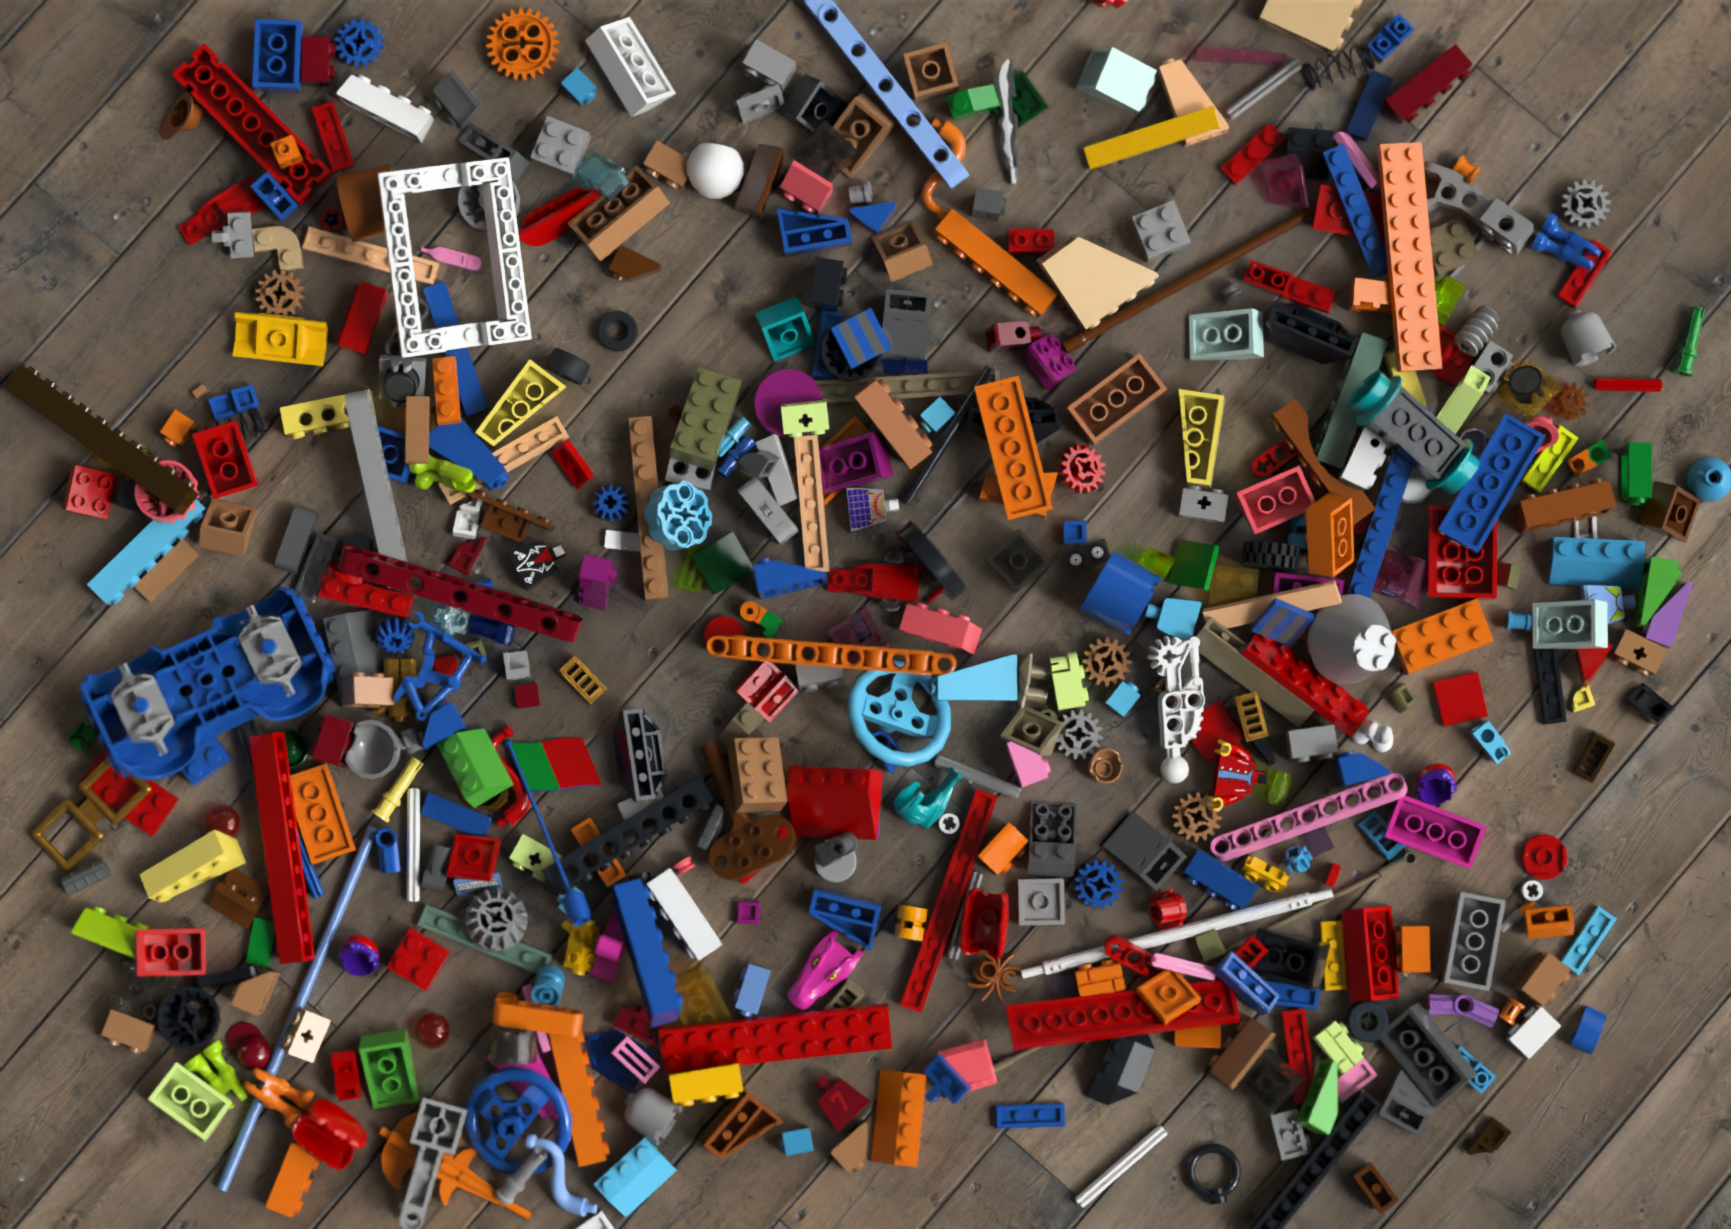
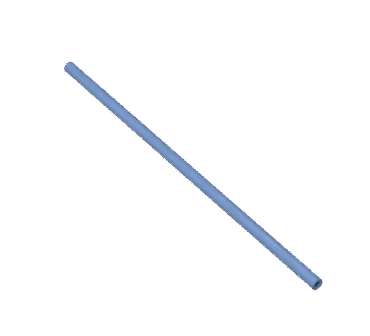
[216,825,379,1192]

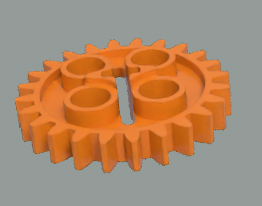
[486,7,560,82]

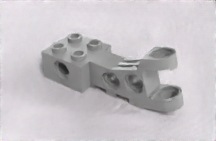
[1424,161,1534,255]
[400,1098,467,1229]

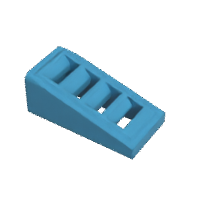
[1358,810,1406,861]

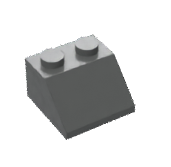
[433,70,484,130]

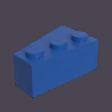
[777,208,852,257]
[1182,849,1259,911]
[809,887,882,951]

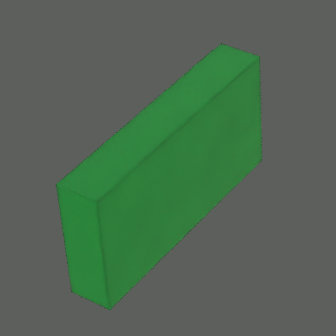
[246,918,275,967]

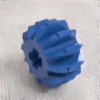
[591,484,630,523]
[375,616,415,655]

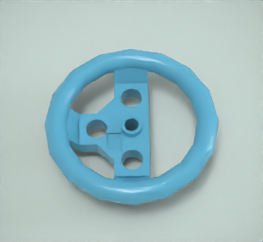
[848,660,951,767]

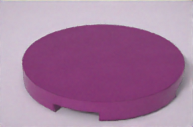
[755,368,823,437]

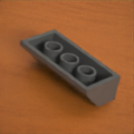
[323,610,384,709]
[1380,1003,1478,1107]

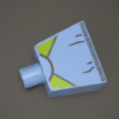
[1580,585,1636,624]

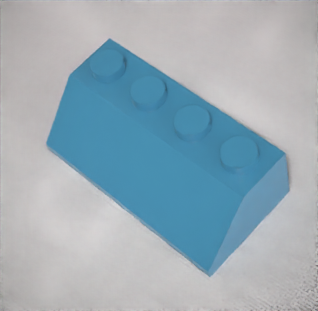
[1548,537,1645,589]

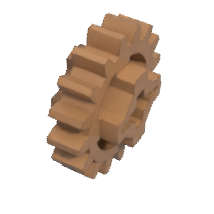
[255,269,305,316]
[1082,637,1132,687]
[1172,792,1222,842]

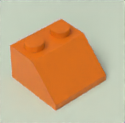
[977,822,1029,875]

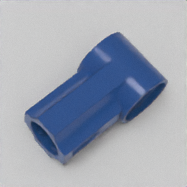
[376,828,401,874]

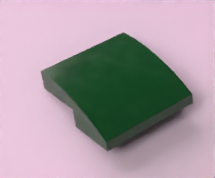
[993,70,1049,129]
[690,531,754,595]

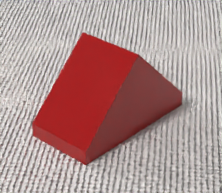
[1575,643,1613,688]

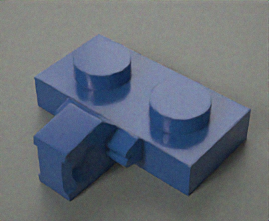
[923,1054,972,1105]

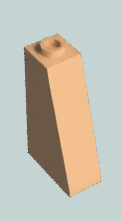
[1158,58,1229,147]

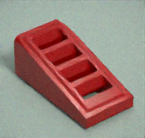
[1233,935,1269,968]

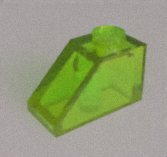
[1137,547,1176,582]

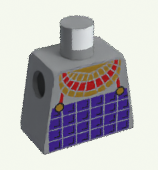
[846,488,899,533]

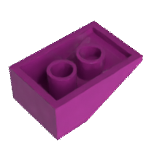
[819,432,894,494]

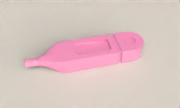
[421,247,482,271]

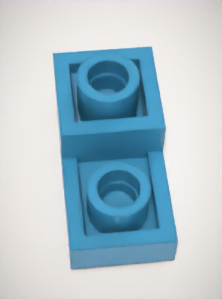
[1456,1045,1496,1094]

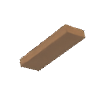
[405,396,430,464]
[134,539,200,603]

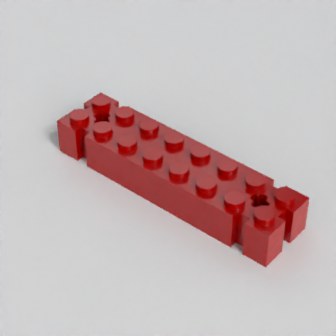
[172,43,334,207]

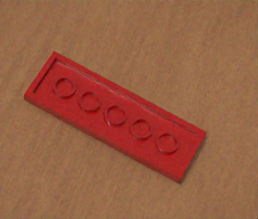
[1241,633,1370,738]

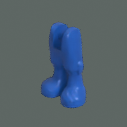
[1530,212,1601,270]

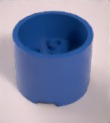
[1079,551,1161,637]

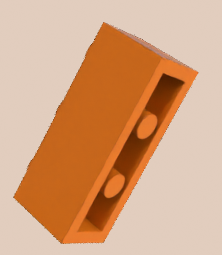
[265,1142,320,1218]

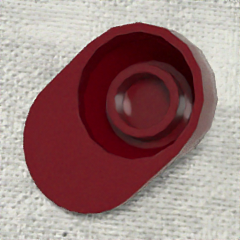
[227,1022,271,1070]

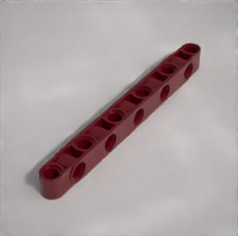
[337,545,583,642]

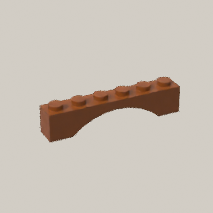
[1270,398,1376,525]

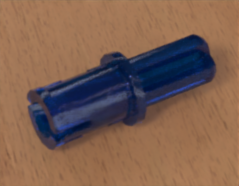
[883,357,928,375]

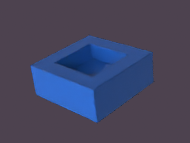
[1063,521,1087,544]

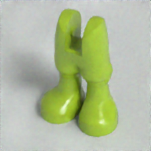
[409,455,476,493]
[183,1040,247,1110]

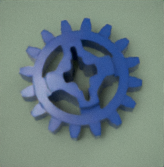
[335,18,385,68]
[1074,860,1124,910]

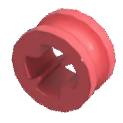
[673,856,696,876]

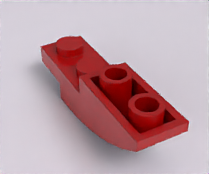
[1243,260,1337,314]

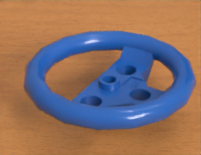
[465,1067,572,1175]

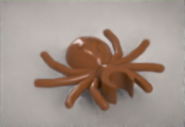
[967,951,1021,1003]

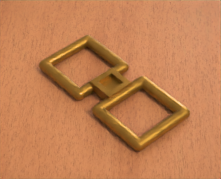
[31,757,152,872]

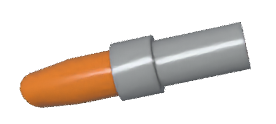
[1501,901,1536,933]

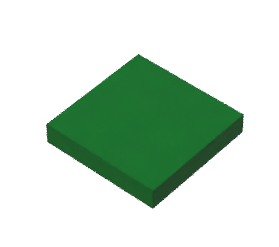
[1169,539,1219,591]

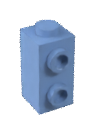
[732,964,771,1017]

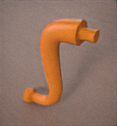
[922,118,966,221]

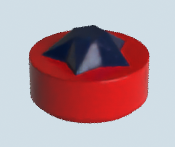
[320,208,344,232]

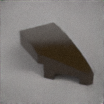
[1467,1117,1511,1155]

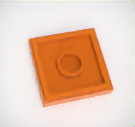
[1136,969,1201,1025]

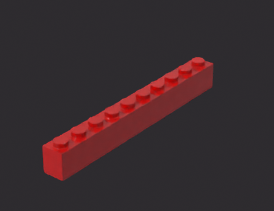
[249,732,315,964]

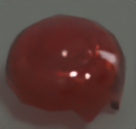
[206,805,241,838]
[415,1012,450,1050]

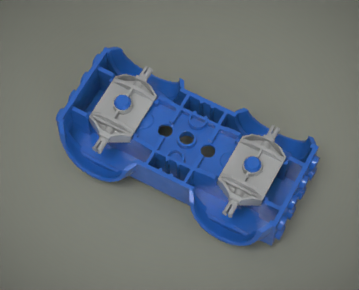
[79,586,336,780]

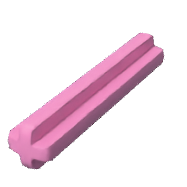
[1151,953,1216,980]

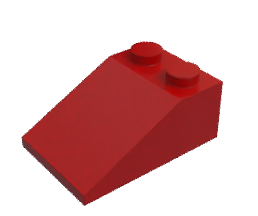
[192,420,259,499]
[136,928,206,976]

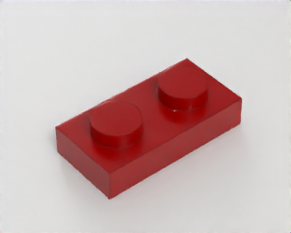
[551,439,595,489]

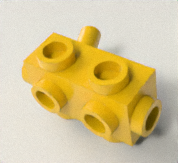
[562,920,600,976]

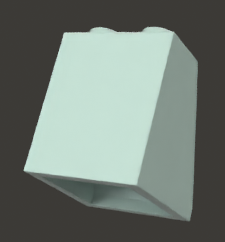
[1076,47,1157,112]

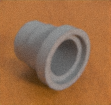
[849,181,873,204]

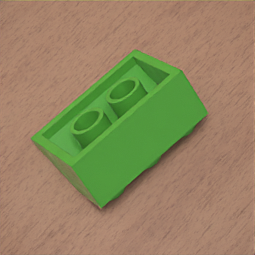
[437,728,514,808]

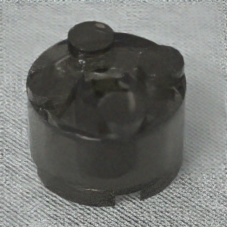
[490,1031,537,1064]

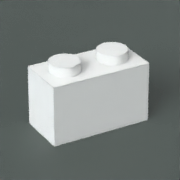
[1506,1006,1561,1059]

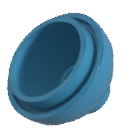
[1686,457,1731,502]

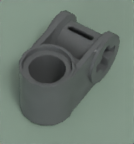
[813,832,858,868]

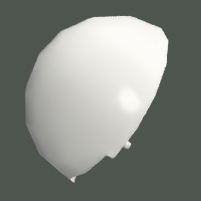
[687,143,744,199]

